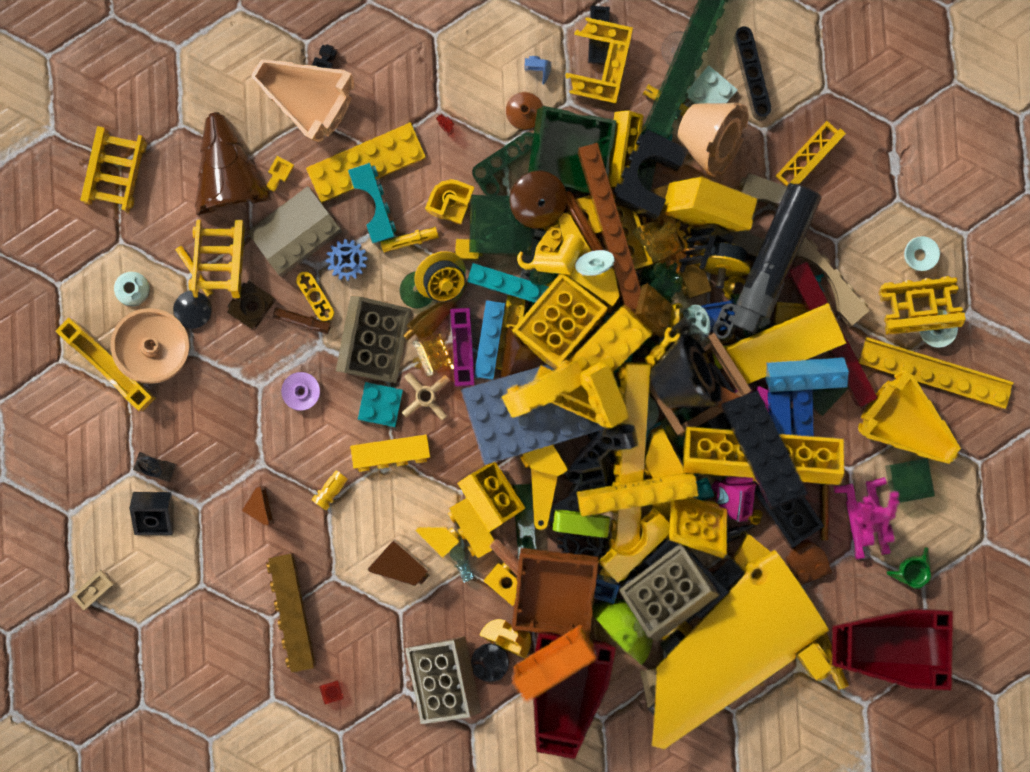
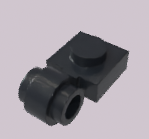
[312,44,337,69]

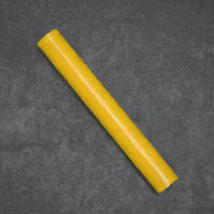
[175,246,213,297]

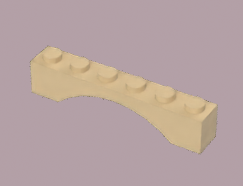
[796,237,869,327]

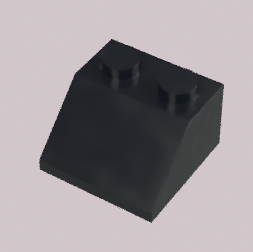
[129,492,174,535]

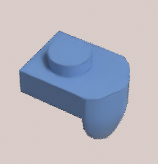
[524,56,551,84]

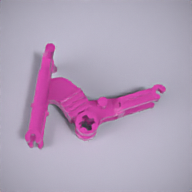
[833,477,899,559]

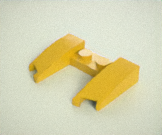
[565,17,634,104]

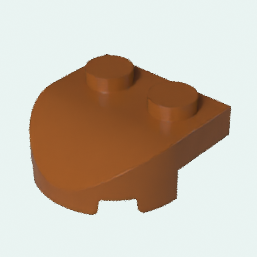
[786,540,832,585]

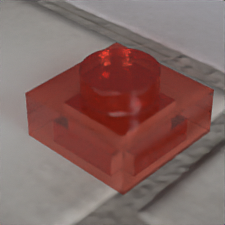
[436,114,454,136]
[319,680,344,705]

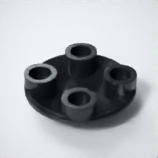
[173,291,212,329]
[471,643,509,682]

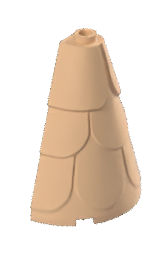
[251,60,354,142]

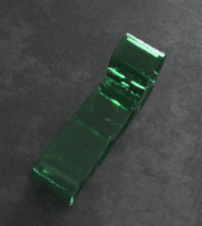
[472,132,534,199]

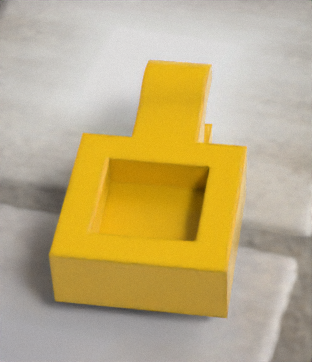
[266,156,294,192]

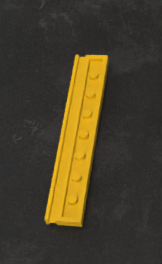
[859,337,1014,409]

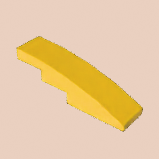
[495,295,526,370]

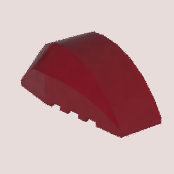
[832,608,953,690]
[533,632,616,759]

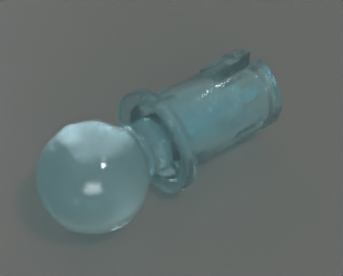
[450,546,475,583]

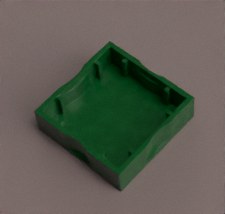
[528,106,616,196]

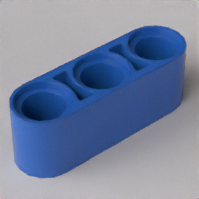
[768,389,792,435]

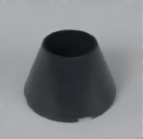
[650,333,722,408]

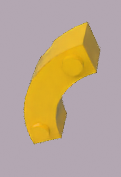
[502,360,583,418]

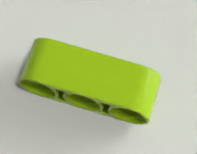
[552,510,611,537]

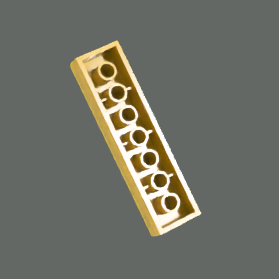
[683,427,844,485]

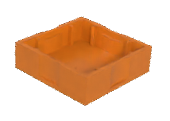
[513,624,596,702]

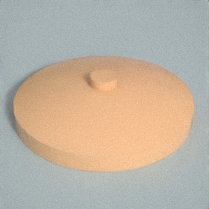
[111,308,189,384]

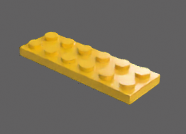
[306,122,426,203]

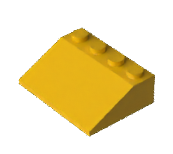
[512,274,607,370]

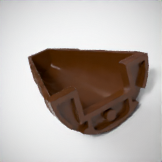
[195,112,271,215]

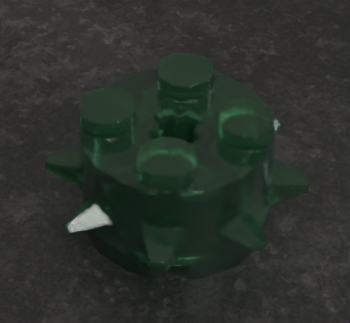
[640,262,682,304]

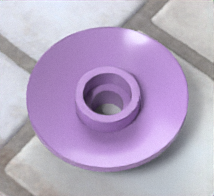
[281,372,320,411]

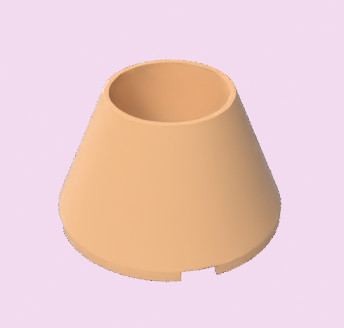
[678,103,749,177]

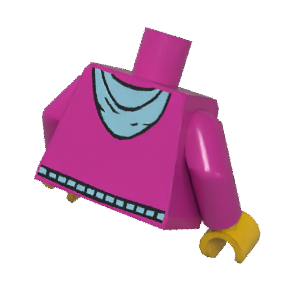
[711,476,763,525]

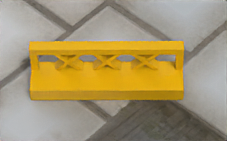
[775,121,846,186]

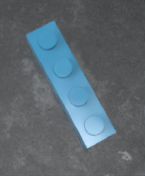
[474,300,505,381]
[766,358,848,392]

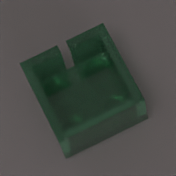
[885,458,935,503]

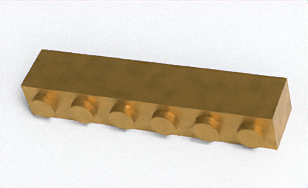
[266,553,316,673]

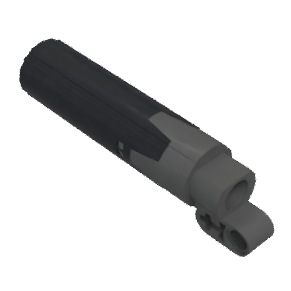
[713,183,822,341]

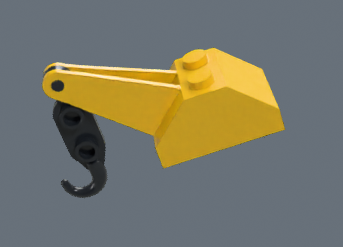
[520,445,579,530]

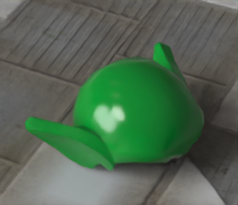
[886,547,931,589]

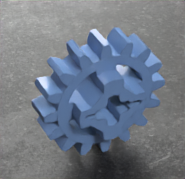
[326,239,368,281]

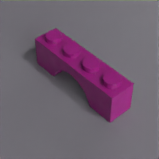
[450,308,475,387]

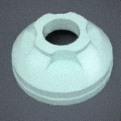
[904,236,940,271]
[114,272,150,306]

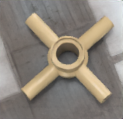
[402,372,450,420]

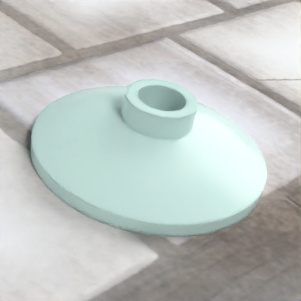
[575,250,614,275]
[919,309,958,348]

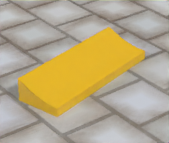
[724,303,846,384]

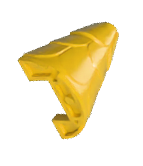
[858,370,961,464]

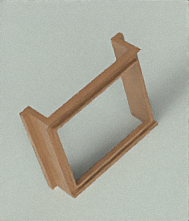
[649,333,751,437]

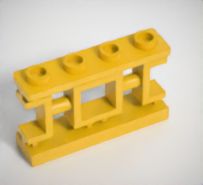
[878,276,966,335]

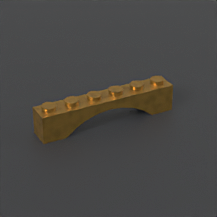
[652,184,712,300]

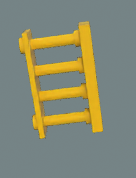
[80,126,147,213]
[188,220,245,298]

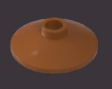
[506,92,543,130]

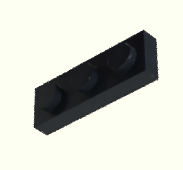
[588,6,610,65]

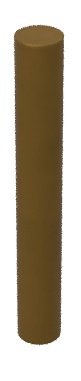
[821,483,829,540]

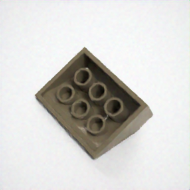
[247,186,342,277]
[336,296,411,383]
[619,544,719,641]
[405,636,481,724]

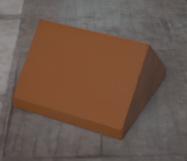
[242,486,274,525]

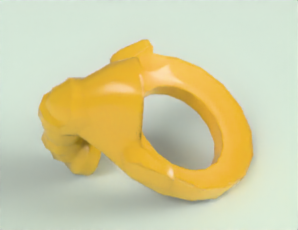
[721,276,746,301]

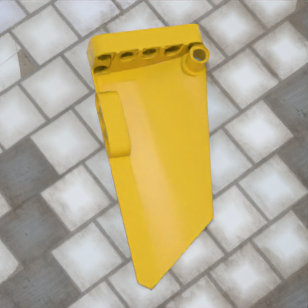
[652,550,829,749]

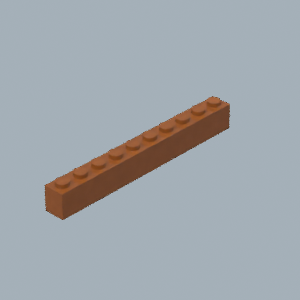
[578,143,641,314]

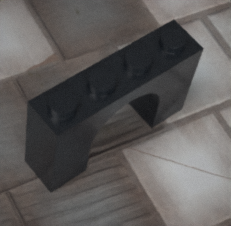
[613,129,688,221]

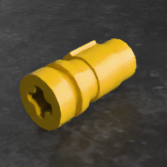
[311,470,348,511]

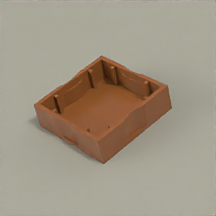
[512,548,598,638]

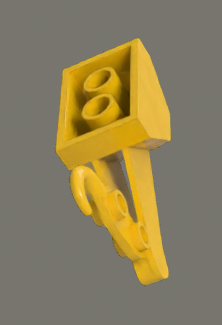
[517,213,619,314]
[644,425,719,523]

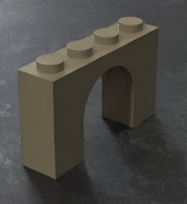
[729,173,787,259]

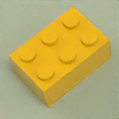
[457,462,525,532]

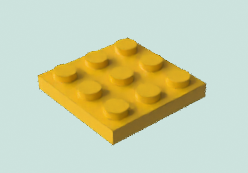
[669,497,727,558]

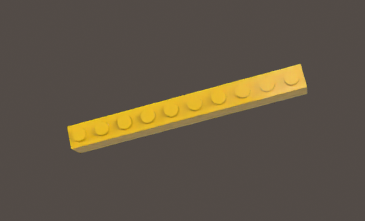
[609,362,650,551]

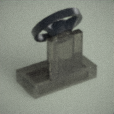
[133,452,177,482]

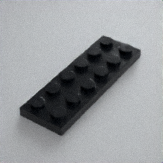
[721,390,808,509]

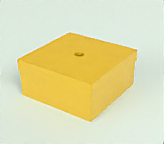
[660,177,757,233]

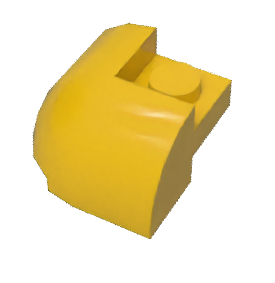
[425,179,475,225]
[480,619,531,659]

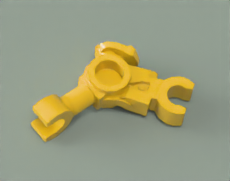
[645,327,681,371]

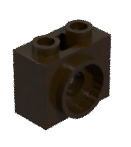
[227,281,276,331]

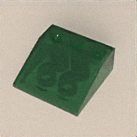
[469,195,532,257]

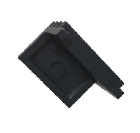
[678,224,734,273]

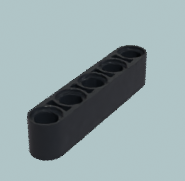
[733,26,771,120]

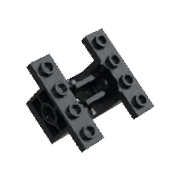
[635,538,745,624]

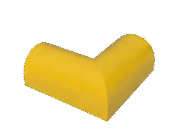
[534,234,585,275]

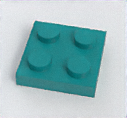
[357,382,403,427]

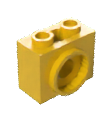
[796,641,832,681]

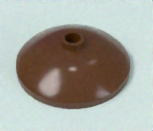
[509,171,567,228]

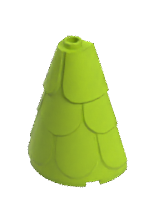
[592,598,653,665]

